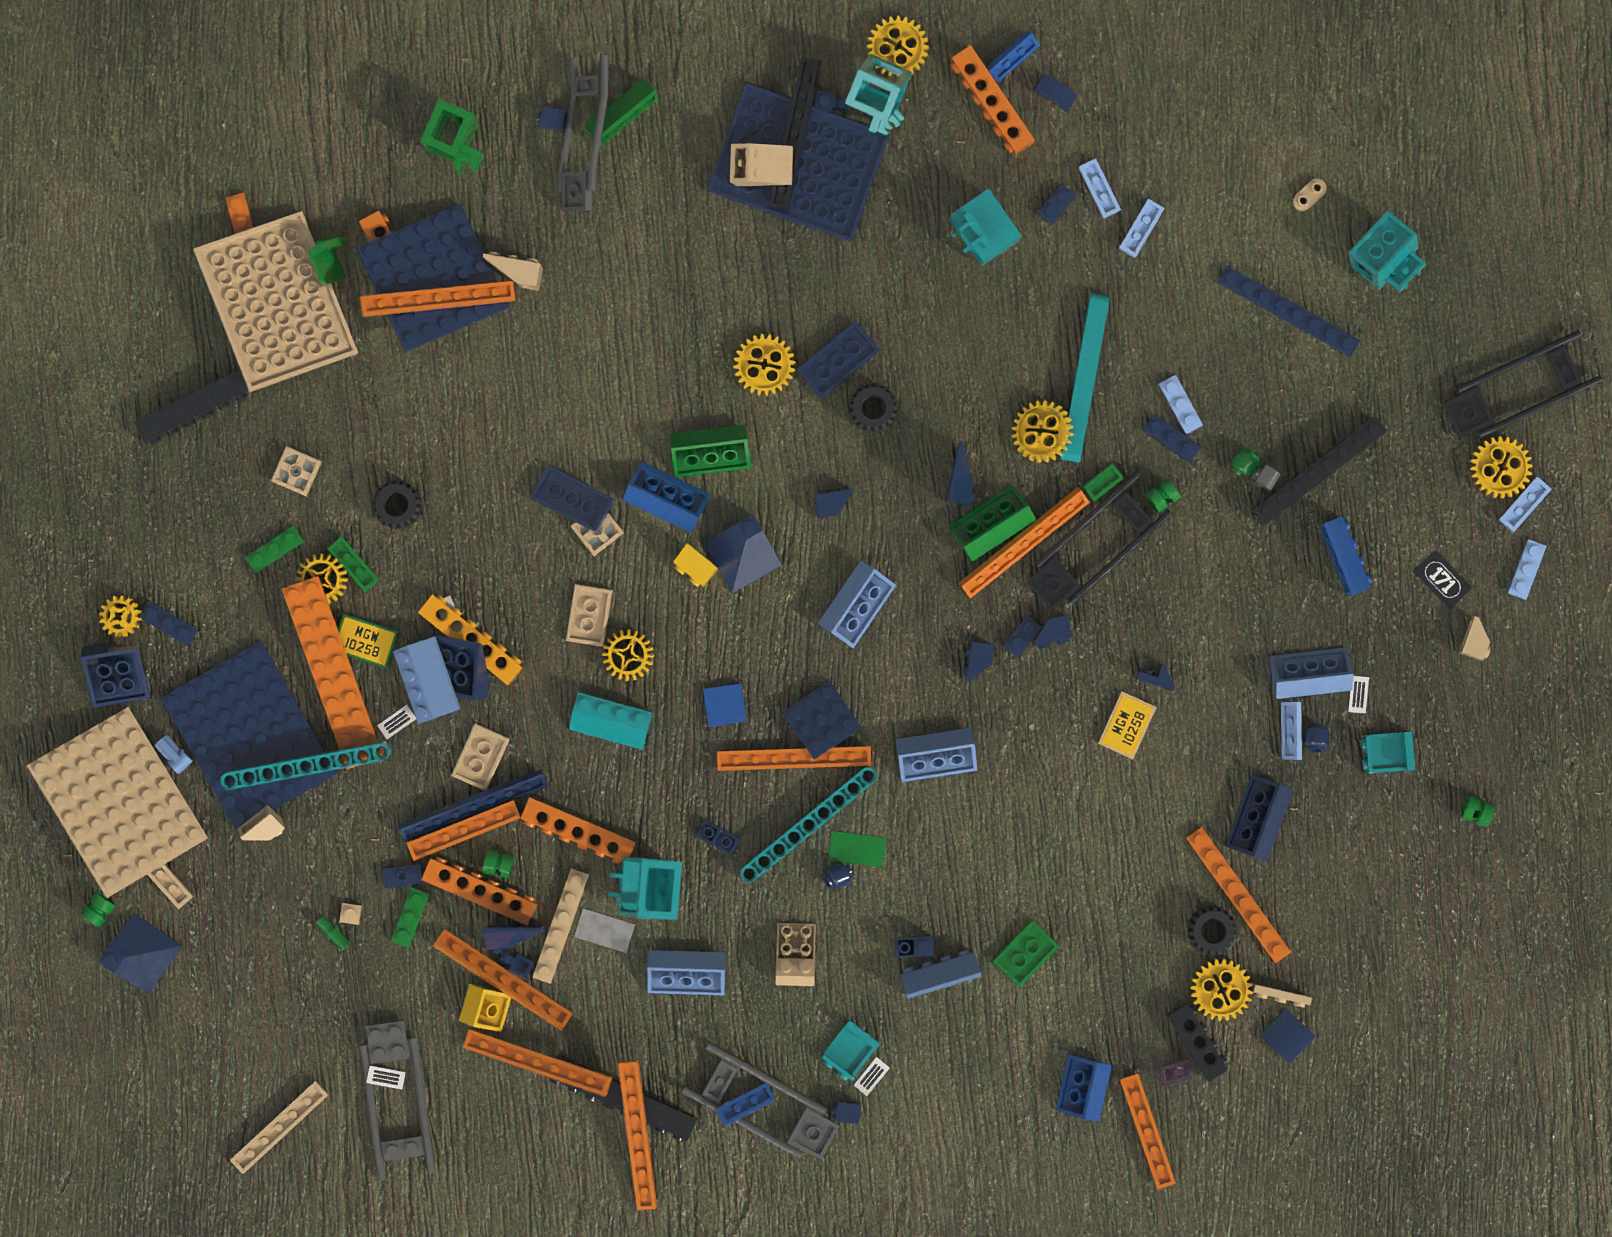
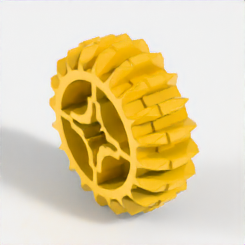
[296,553,348,604]
[602,629,654,681]

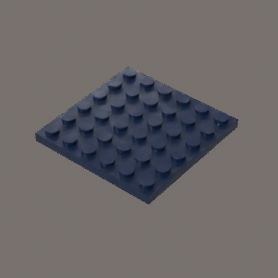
[356,204,509,353]

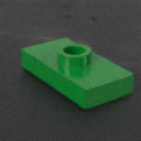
[1082,463,1124,502]

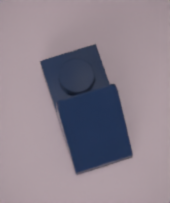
[1136,663,1175,691]

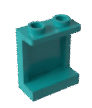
[1361,732,1415,774]
[821,1019,880,1081]

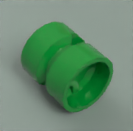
[1145,478,1181,513]
[1460,795,1495,827]
[483,849,515,879]
[80,891,116,927]

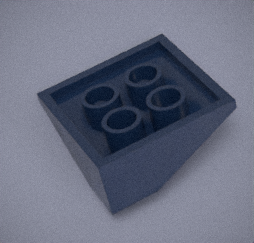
[946,442,976,507]
[704,514,782,593]
[431,634,489,700]
[80,644,151,708]
[98,913,182,994]
[483,925,546,953]

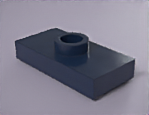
[382,864,423,888]

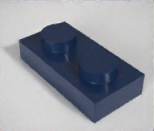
[1037,184,1077,226]
[1004,615,1042,657]

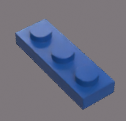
[986,30,1040,83]
[715,1083,775,1127]

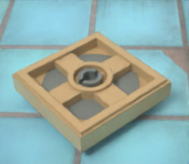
[271,446,322,497]
[571,513,624,556]

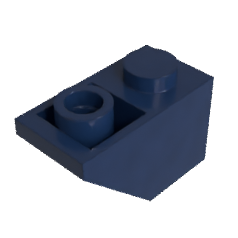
[815,486,853,519]
[1033,615,1072,649]
[963,642,995,681]
[894,935,934,958]

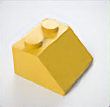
[674,543,718,587]
[459,984,511,1032]

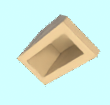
[1459,616,1491,661]
[238,805,285,840]

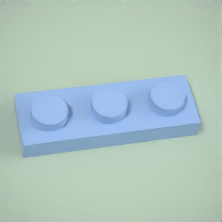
[1078,158,1121,219]
[1119,199,1165,258]
[1158,375,1203,435]
[1498,477,1551,533]
[1507,539,1546,600]
[1281,702,1302,760]

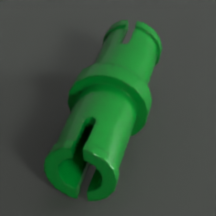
[315,915,351,951]

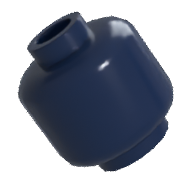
[1304,723,1330,753]
[823,862,853,890]

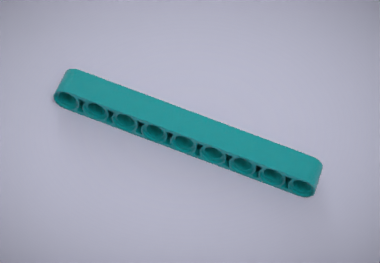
[1060,292,1110,463]
[221,741,391,790]
[740,767,877,883]

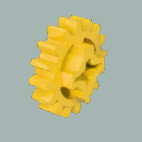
[99,596,142,637]

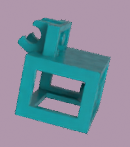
[845,54,912,135]
[949,188,1022,266]
[1349,211,1426,293]
[607,857,682,920]

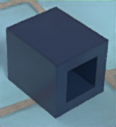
[537,107,566,132]
[832,1100,861,1124]

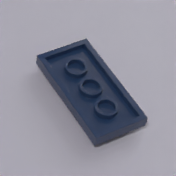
[797,321,880,400]
[530,465,615,533]

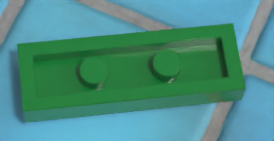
[245,526,305,573]
[327,536,380,592]
[391,887,430,948]

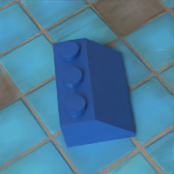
[1056,1054,1112,1121]

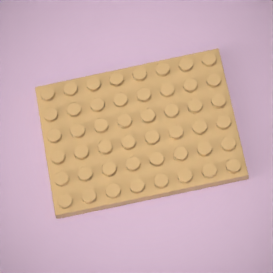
[193,211,358,392]
[27,707,208,898]

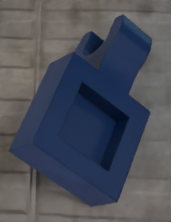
[814,90,848,113]
[498,952,535,981]

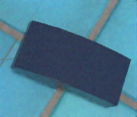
[1033,74,1078,111]
[696,820,742,856]

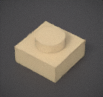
[339,903,362,925]

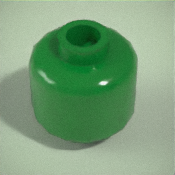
[1232,448,1260,476]

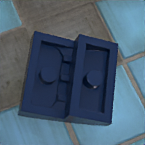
[1260,1009,1316,1065]

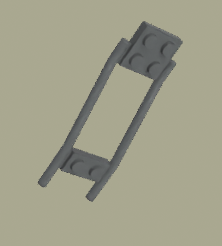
[558,55,608,211]
[359,1019,436,1181]
[681,1042,840,1160]

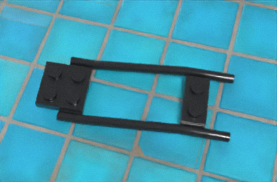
[1443,330,1603,438]
[1027,472,1173,611]

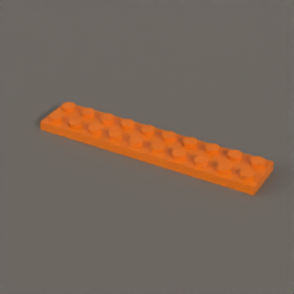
[282,576,383,769]

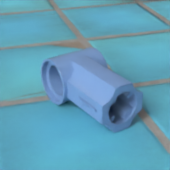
[155,735,193,774]

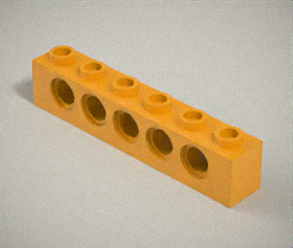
[418,594,523,685]

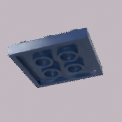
[782,680,862,760]

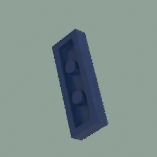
[1143,414,1201,463]
[139,601,199,647]

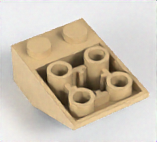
[730,143,793,186]
[483,251,543,291]
[776,923,816,986]

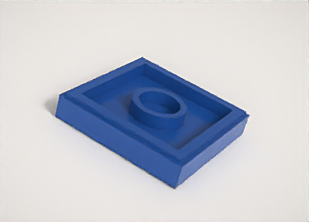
[703,684,747,727]

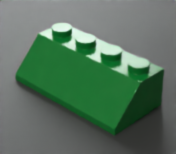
[584,78,659,147]
[669,424,751,477]
[948,485,1036,561]

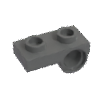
[1251,465,1281,491]

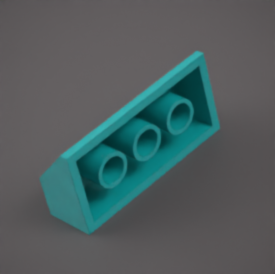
[569,692,653,750]

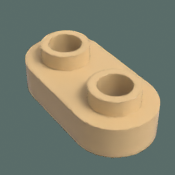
[1293,179,1327,212]

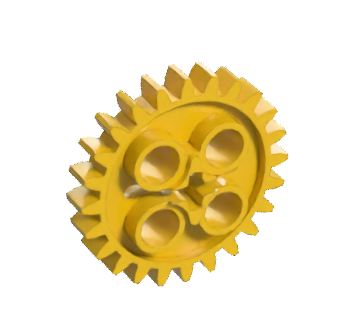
[867,16,929,79]
[733,334,795,396]
[1011,400,1074,463]
[1469,436,1533,499]
[1190,958,1253,1021]

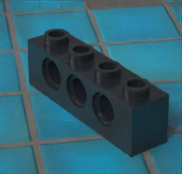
[1167,1003,1229,1082]

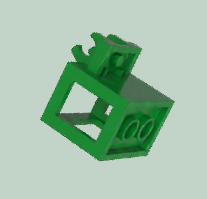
[420,99,484,174]

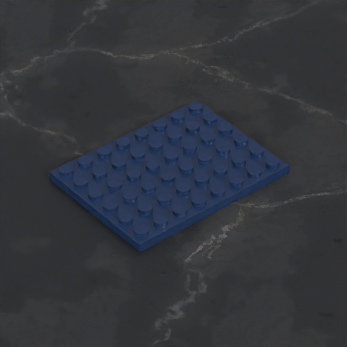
[707,83,890,243]
[161,641,337,831]

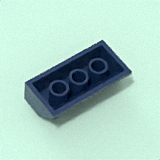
[1225,774,1294,862]

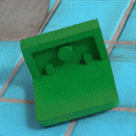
[307,235,348,285]

